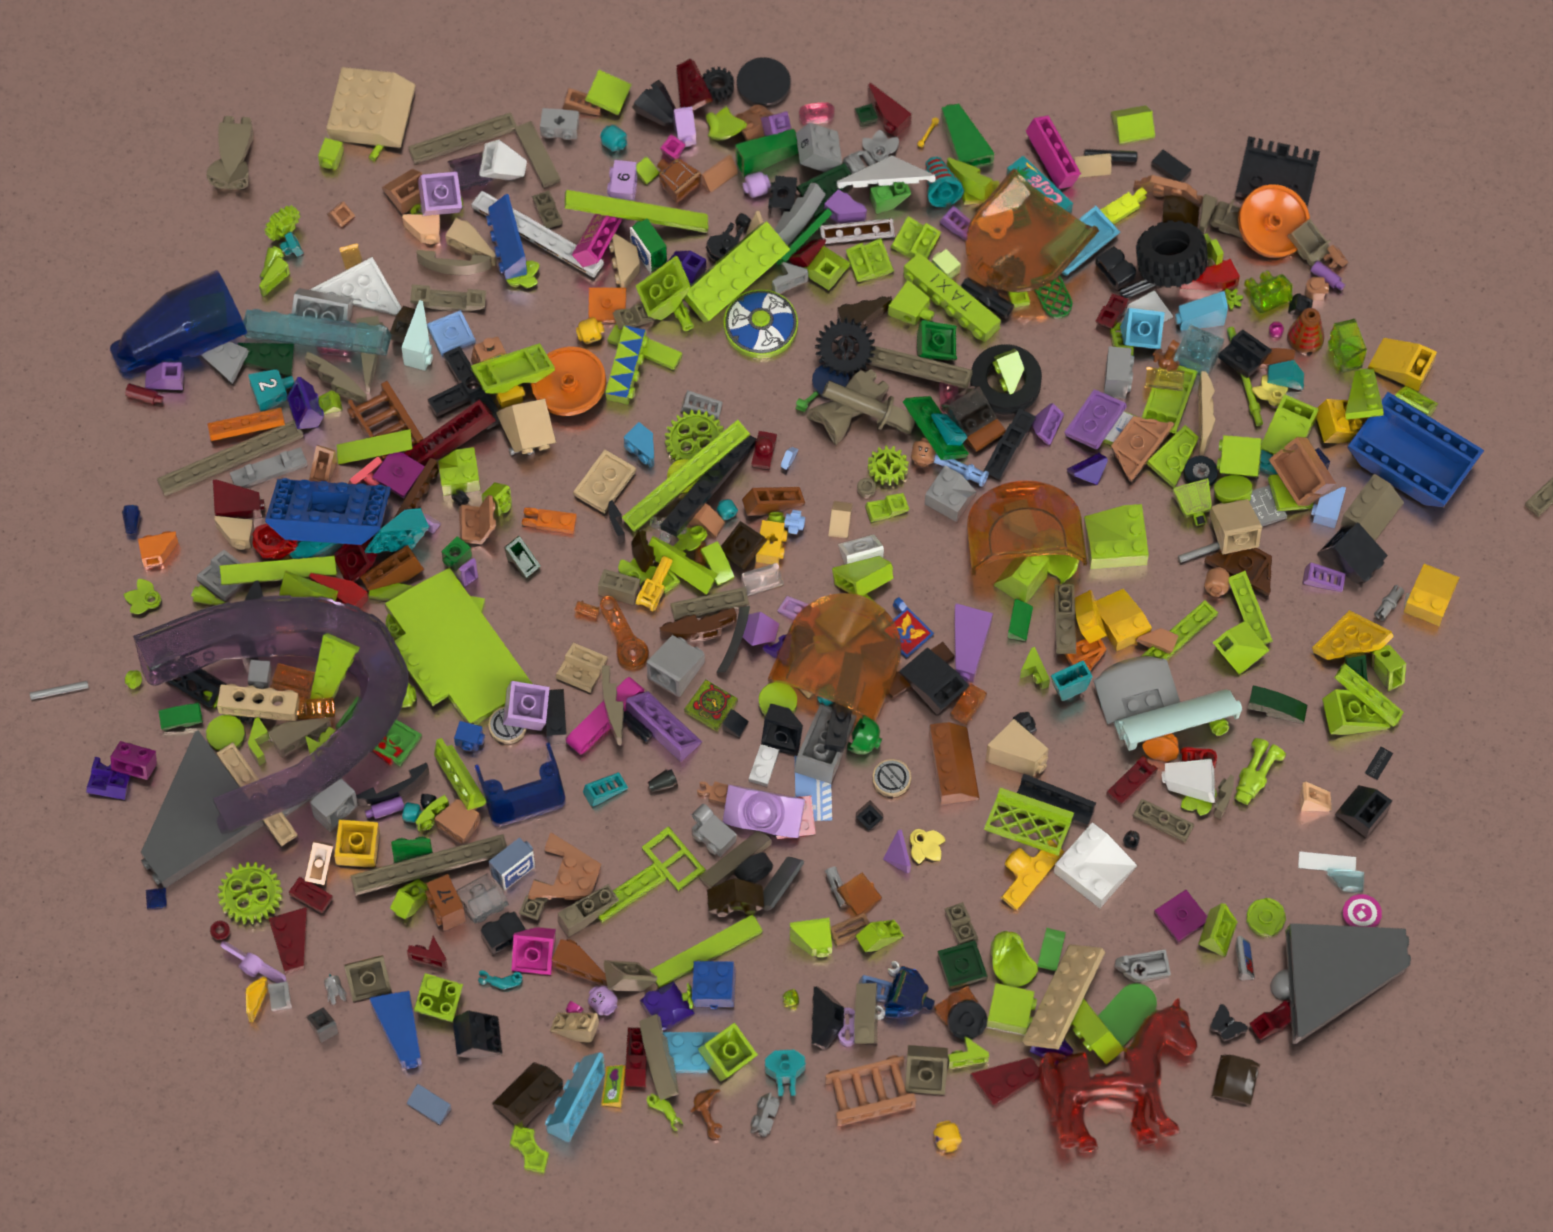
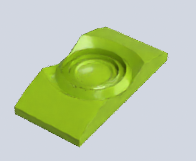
[471,343,555,394]
[1142,365,1198,434]

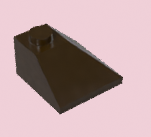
[1162,195,1200,228]

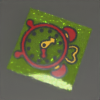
[684,679,738,731]

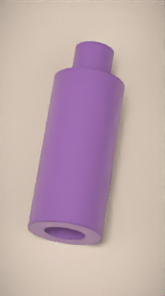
[1311,261,1345,290]
[365,796,404,819]

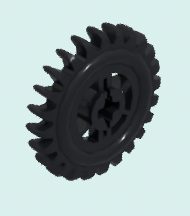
[815,317,876,378]

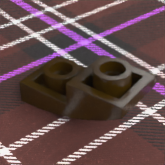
[631,529,656,573]

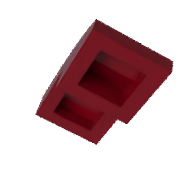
[1095,293,1130,329]

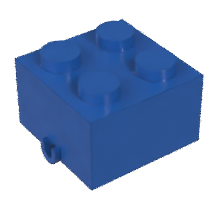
[692,961,736,1010]

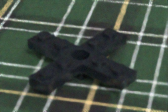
[428,346,500,430]

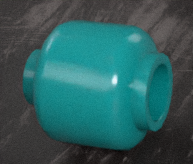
[600,125,628,152]

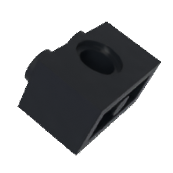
[768,175,797,217]

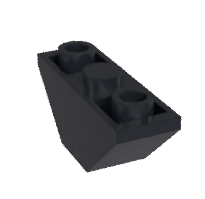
[811,986,844,1049]

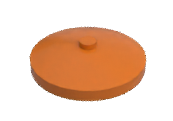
[1238,185,1310,258]
[531,347,606,416]

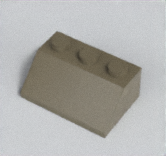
[1341,474,1404,541]

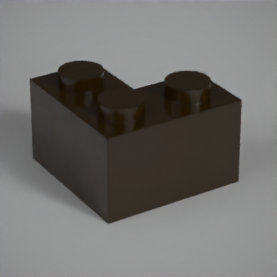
[707,878,764,917]

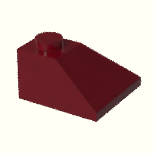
[333,536,378,582]

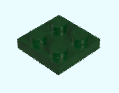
[937,940,988,990]

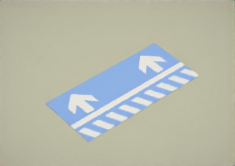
[794,756,832,821]

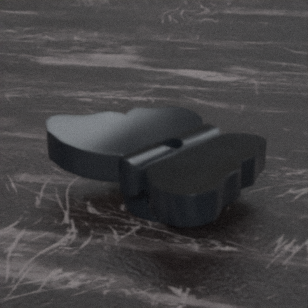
[1210,1004,1248,1041]

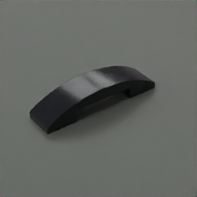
[356,762,429,806]

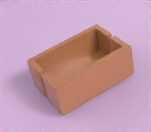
[1269,437,1336,506]

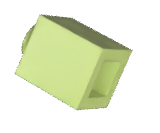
[932,249,961,279]

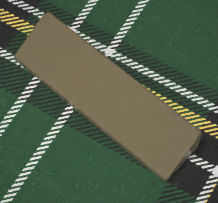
[699,831,772,889]

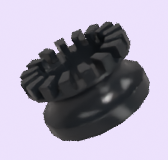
[451,489,470,506]

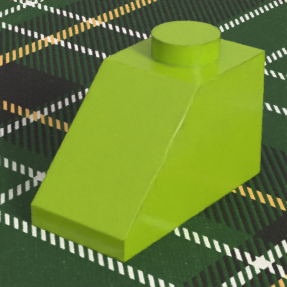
[390,879,427,919]

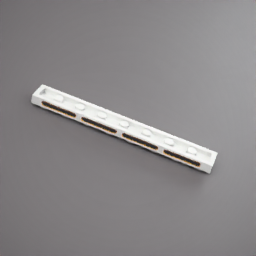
[472,191,604,278]

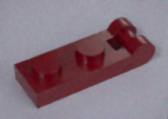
[1106,756,1158,807]

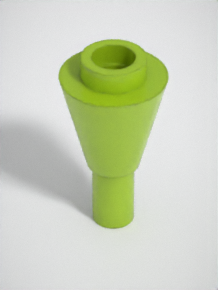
[259,246,284,279]
[191,585,227,610]

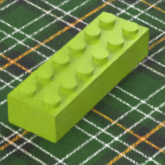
[684,221,790,322]

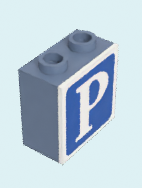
[489,837,535,891]

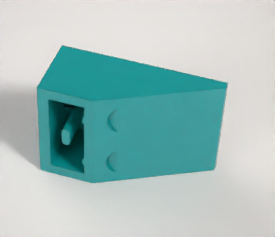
[365,508,429,554]

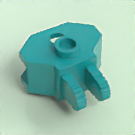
[765,1049,806,1096]

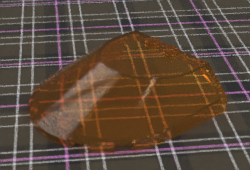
[965,168,1099,292]
[967,481,1087,575]
[768,593,901,721]

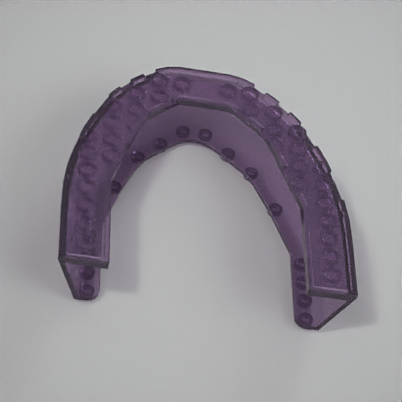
[133,595,408,834]

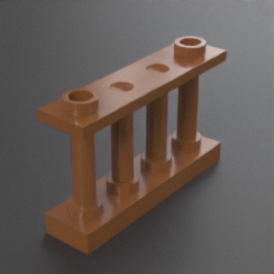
[347,381,423,462]

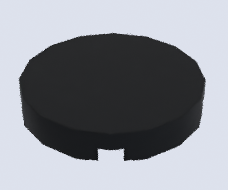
[947,1000,988,1040]

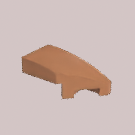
[1136,628,1178,654]

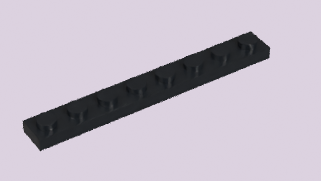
[661,435,757,537]

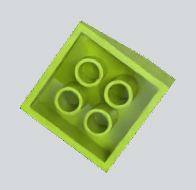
[1084,504,1149,569]

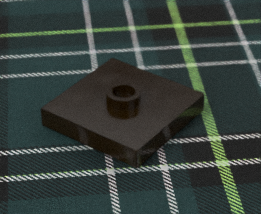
[721,521,767,570]

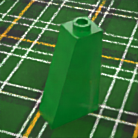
[941,104,995,167]
[735,129,799,177]

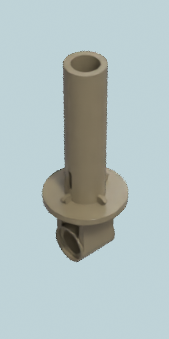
[822,380,915,434]

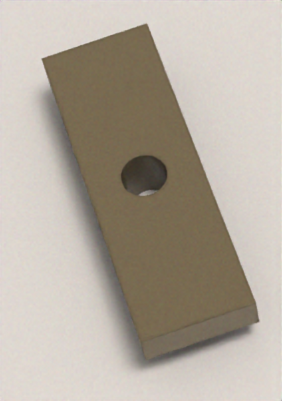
[1133,799,1195,843]

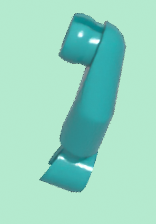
[478,970,523,990]

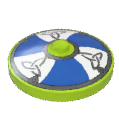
[724,290,798,358]

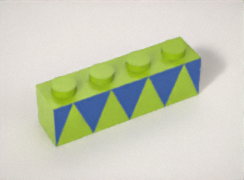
[605,325,649,405]

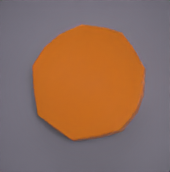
[1142,733,1179,762]

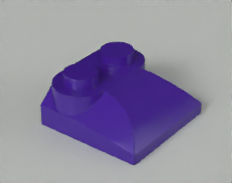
[640,981,695,1032]

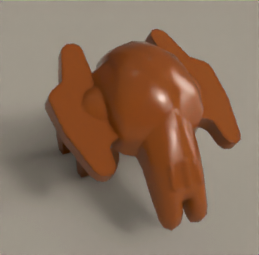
[1153,340,1180,371]
[690,1089,722,1140]

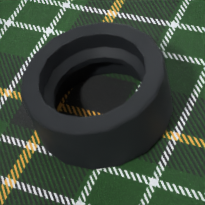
[735,852,773,884]

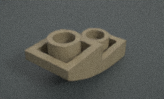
[532,191,563,229]
[612,304,655,330]
[1214,774,1234,820]
[519,879,550,921]
[945,902,978,945]

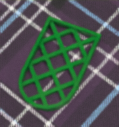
[1031,272,1073,318]

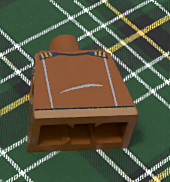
[657,159,701,203]

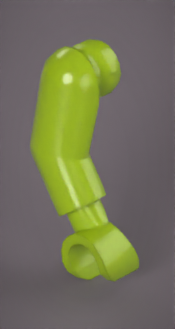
[647,1094,683,1131]

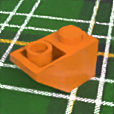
[138,531,178,567]

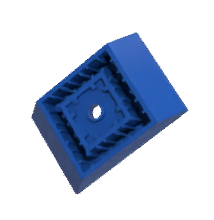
[265,478,391,545]

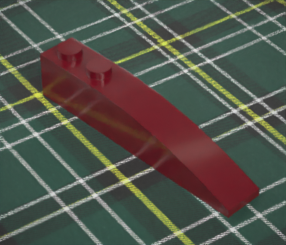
[404,400,496,466]

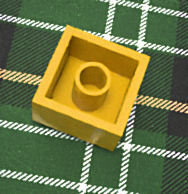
[335,820,380,868]

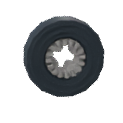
[1184,456,1218,487]

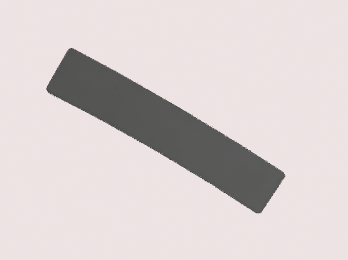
[716,606,750,673]

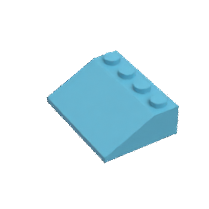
[545,1052,605,1143]

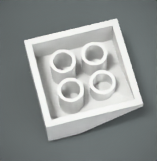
[1054,822,1137,908]

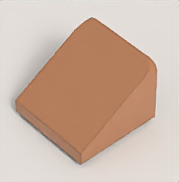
[327,201,355,227]

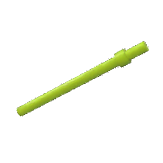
[1227,327,1263,426]

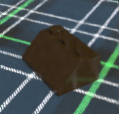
[492,1062,563,1129]

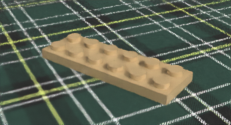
[1022,944,1105,1049]

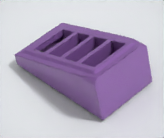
[940,206,981,243]
[455,558,478,587]
[1302,562,1346,592]

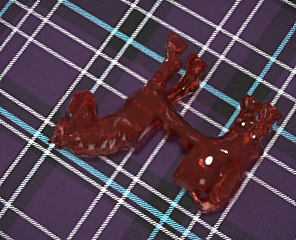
[1038,999,1198,1153]

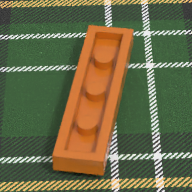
[207,408,285,441]

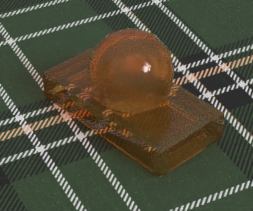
[950,683,987,725]
[934,986,978,1024]

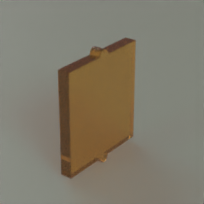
[837,872,882,916]

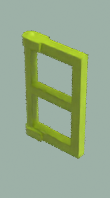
[642,826,706,891]

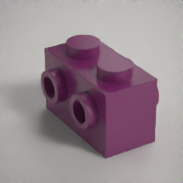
[110,741,157,780]

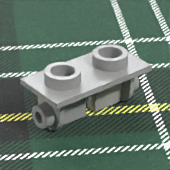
[750,1092,780,1137]

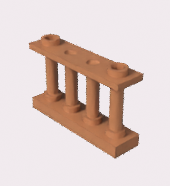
[825,1055,916,1126]

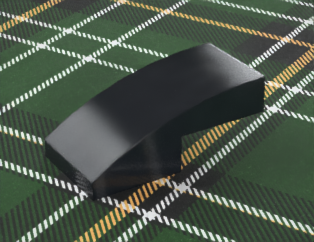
[608,500,625,544]

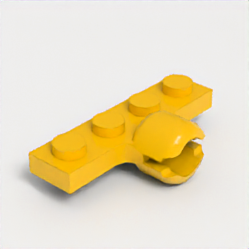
[1000,840,1064,910]

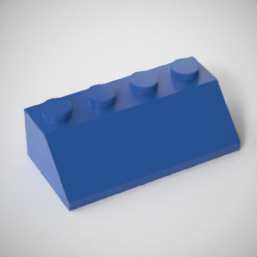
[486,194,527,279]

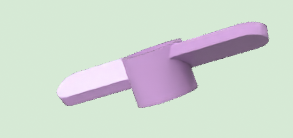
[220,941,286,983]

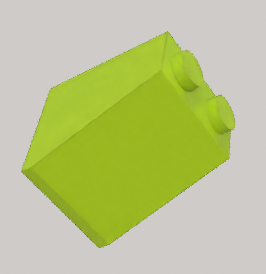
[994,548,1050,603]

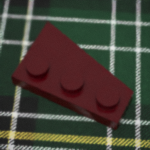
[676,59,713,110]
[269,907,307,974]
[970,1057,1043,1107]

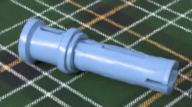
[934,453,989,487]

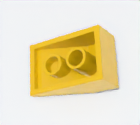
[1404,564,1460,626]
[1096,588,1152,652]

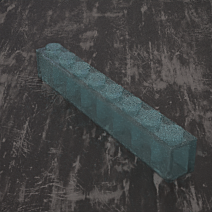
[241,309,392,356]

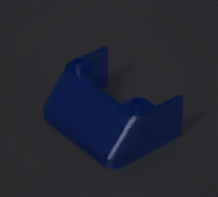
[475,743,566,827]

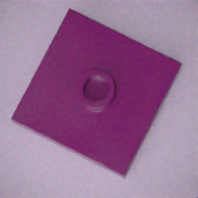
[372,452,425,498]
[1154,889,1207,943]

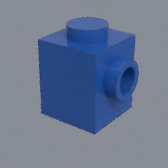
[454,721,485,751]

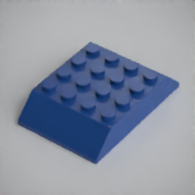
[1347,392,1484,507]

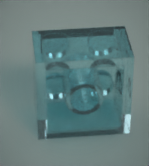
[1174,325,1224,376]

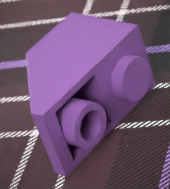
[824,189,867,223]
[145,362,184,390]

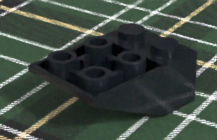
[899,647,969,715]

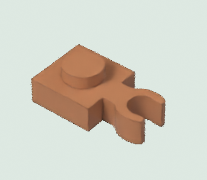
[697,781,728,806]

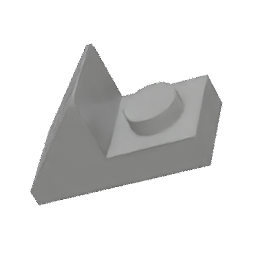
[772,262,808,294]

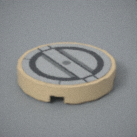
[488,707,527,744]
[872,759,911,797]

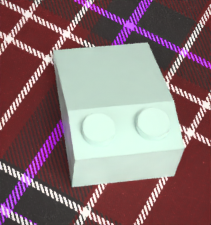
[401,300,433,371]

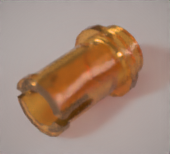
[694,541,707,566]
[574,600,600,619]

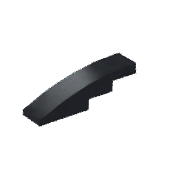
[984,408,1036,480]

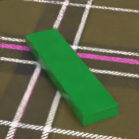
[776,208,832,265]

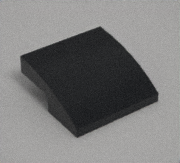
[1218,329,1272,378]

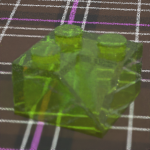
[1328,318,1367,373]

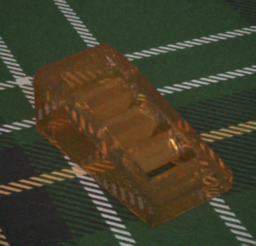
[297,697,335,719]

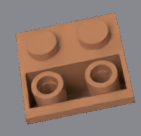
[382,169,423,215]

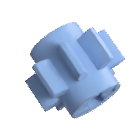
[785,510,806,534]

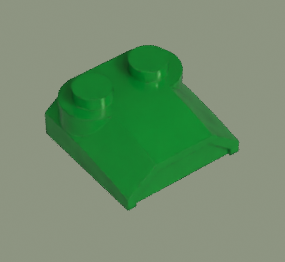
[917,320,957,360]

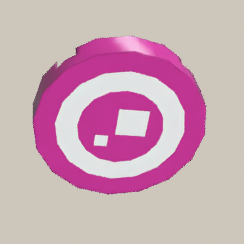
[1342,894,1382,927]

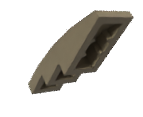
[304,352,367,404]
[602,665,624,745]
[639,1014,679,1100]

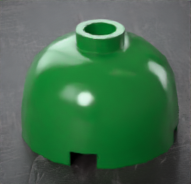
[847,715,882,755]

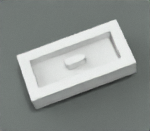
[749,745,779,787]

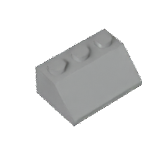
[290,288,353,339]

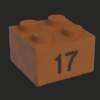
[425,874,466,931]

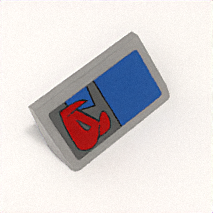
[1235,936,1255,980]

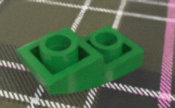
[159,703,203,731]

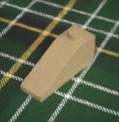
[445,218,497,266]

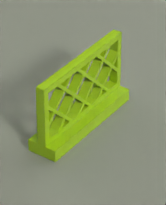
[984,787,1074,856]

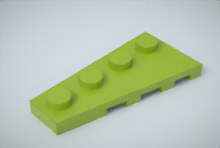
[1345,369,1384,420]
[309,633,360,710]

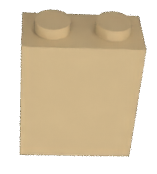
[496,399,556,454]
[1210,499,1262,554]
[986,719,1049,777]

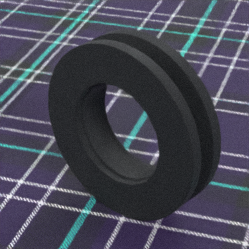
[970,344,1042,415]

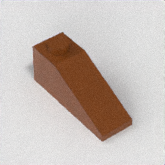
[742,487,805,516]
[360,545,424,591]
[552,939,608,987]

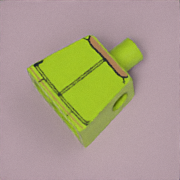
[1370,645,1406,692]

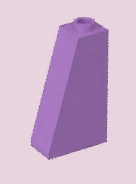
[954,603,993,682]

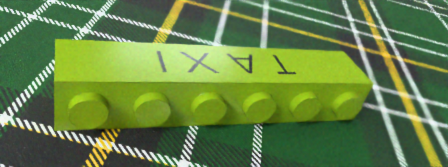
[903,252,1001,343]

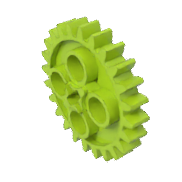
[665,409,724,461]
[218,862,283,925]

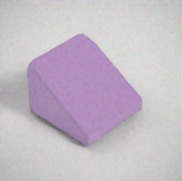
[424,514,441,534]

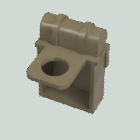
[1210,199,1243,238]
[1288,219,1331,266]

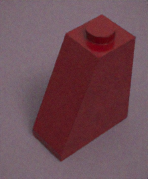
[213,479,265,519]

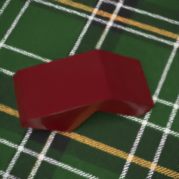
[1249,1000,1291,1040]

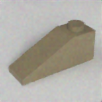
[268,717,332,758]
[854,983,878,1044]

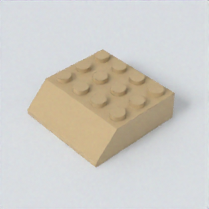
[326,67,416,148]

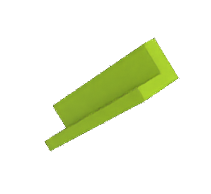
[434,738,486,810]

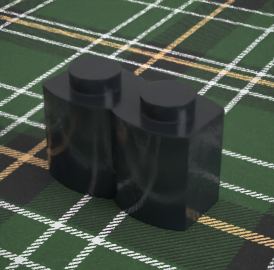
[1095,246,1136,290]
[480,911,526,954]

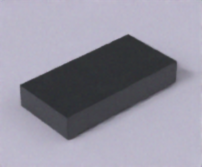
[1151,149,1192,182]

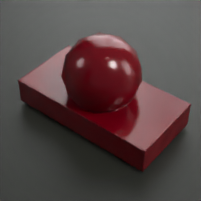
[751,431,777,470]

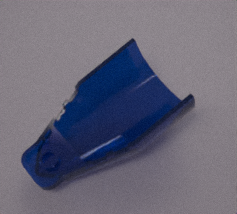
[110,270,248,372]

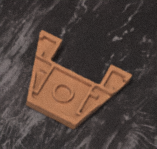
[528,833,601,900]

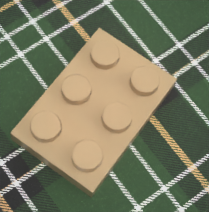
[573,450,636,514]

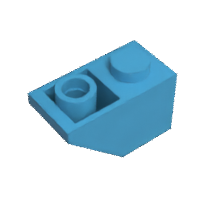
[624,422,654,467]

